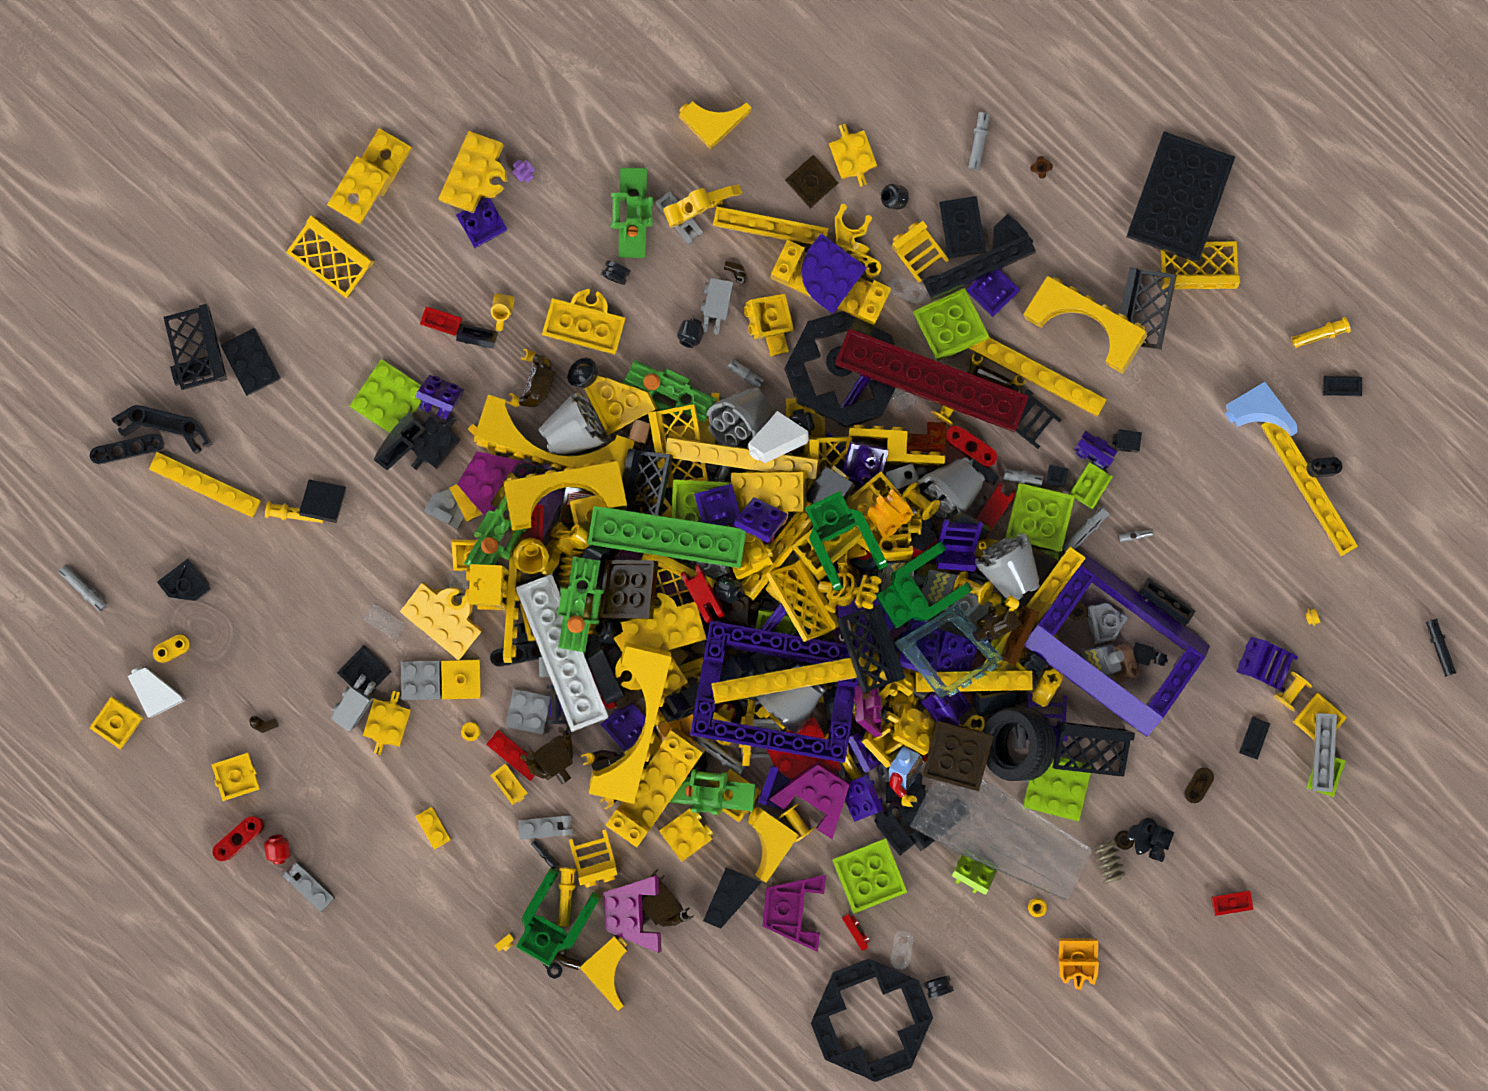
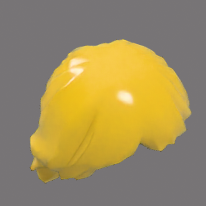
[512,538,549,574]

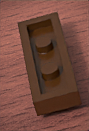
[999,606,1039,665]

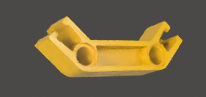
[845,494,913,561]

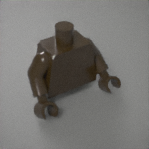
[520,724,573,784]
[642,869,694,927]

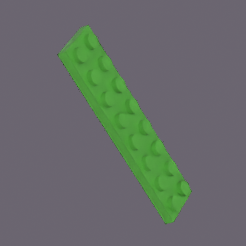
[588,506,747,568]

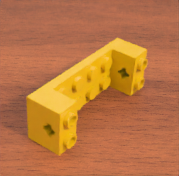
[771,240,891,326]
[792,472,907,581]
[465,564,509,611]
[606,727,706,847]

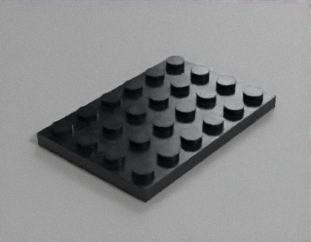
[1126,131,1235,263]

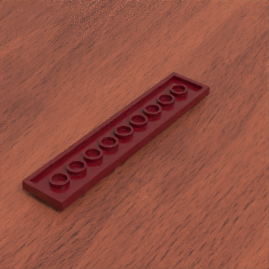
[835,329,1029,433]

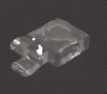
[447,570,469,604]

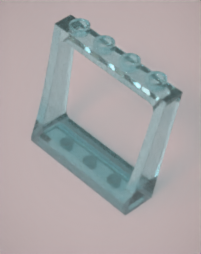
[894,605,1003,698]

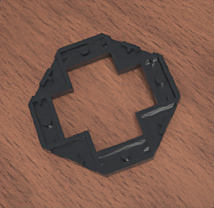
[784,311,896,428]
[811,958,933,1082]

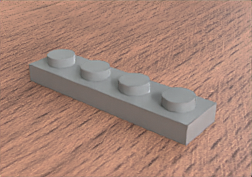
[1312,713,1337,792]

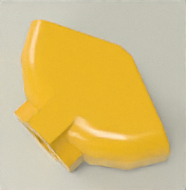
[1031,665,1063,707]

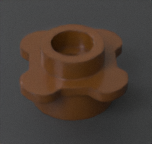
[1030,156,1053,179]

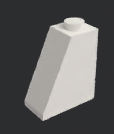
[748,411,809,463]
[128,666,186,718]

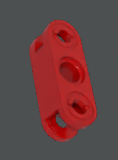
[945,426,997,468]
[976,482,1017,539]
[681,564,725,624]
[212,816,264,862]

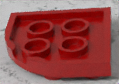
[766,718,841,780]

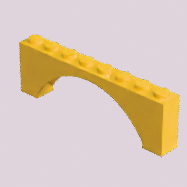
[473,394,635,478]
[588,642,674,804]

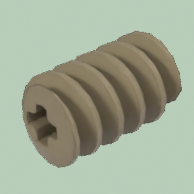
[1094,841,1125,884]

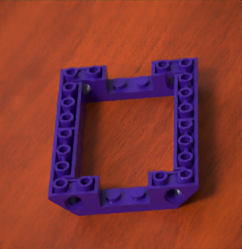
[1024,554,1210,737]
[690,621,864,763]

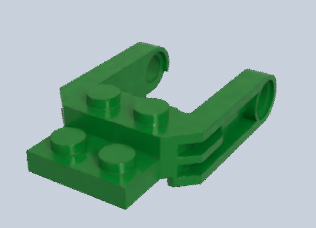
[805,491,888,592]
[876,541,973,629]
[515,868,601,967]

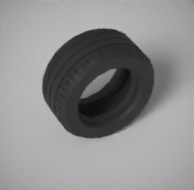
[983,707,1056,781]

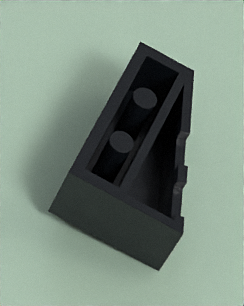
[703,867,762,929]

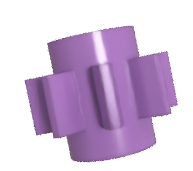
[512,159,535,183]

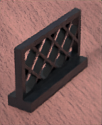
[1120,267,1177,350]
[163,304,228,390]
[622,449,673,516]
[837,604,905,693]
[1052,721,1135,777]

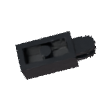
[972,690,1027,716]

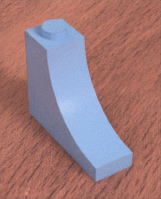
[1225,382,1297,436]

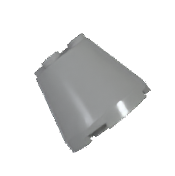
[707,388,774,449]
[539,392,607,456]
[917,457,985,521]
[975,533,1040,600]
[757,664,826,733]

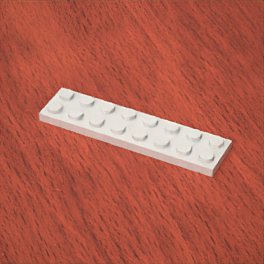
[516,574,608,732]

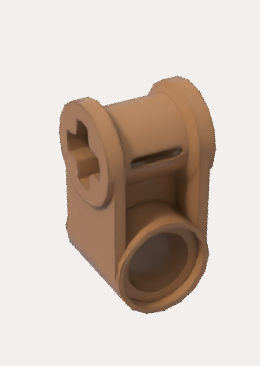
[629,420,651,445]
[1114,644,1139,683]

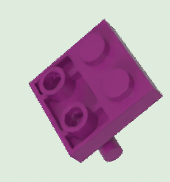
[854,686,882,737]

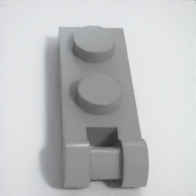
[655,191,703,245]
[518,815,574,840]
[282,861,335,912]

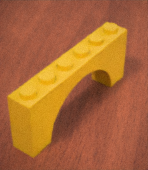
[1023,276,1147,374]
[504,460,627,531]

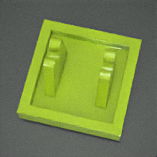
[952,849,998,895]

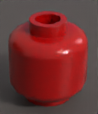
[264,835,291,865]

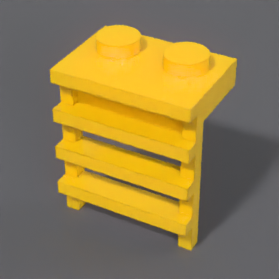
[891,221,949,283]
[569,829,619,888]

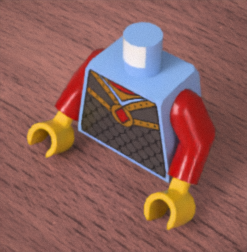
[889,746,928,807]

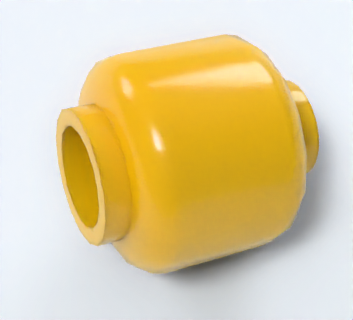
[889,691,919,715]

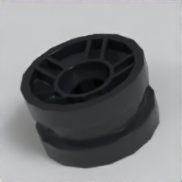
[601,260,631,285]
[1018,650,1049,678]
[924,975,954,998]

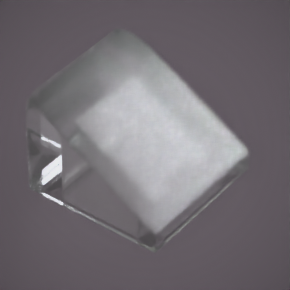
[892,388,917,412]

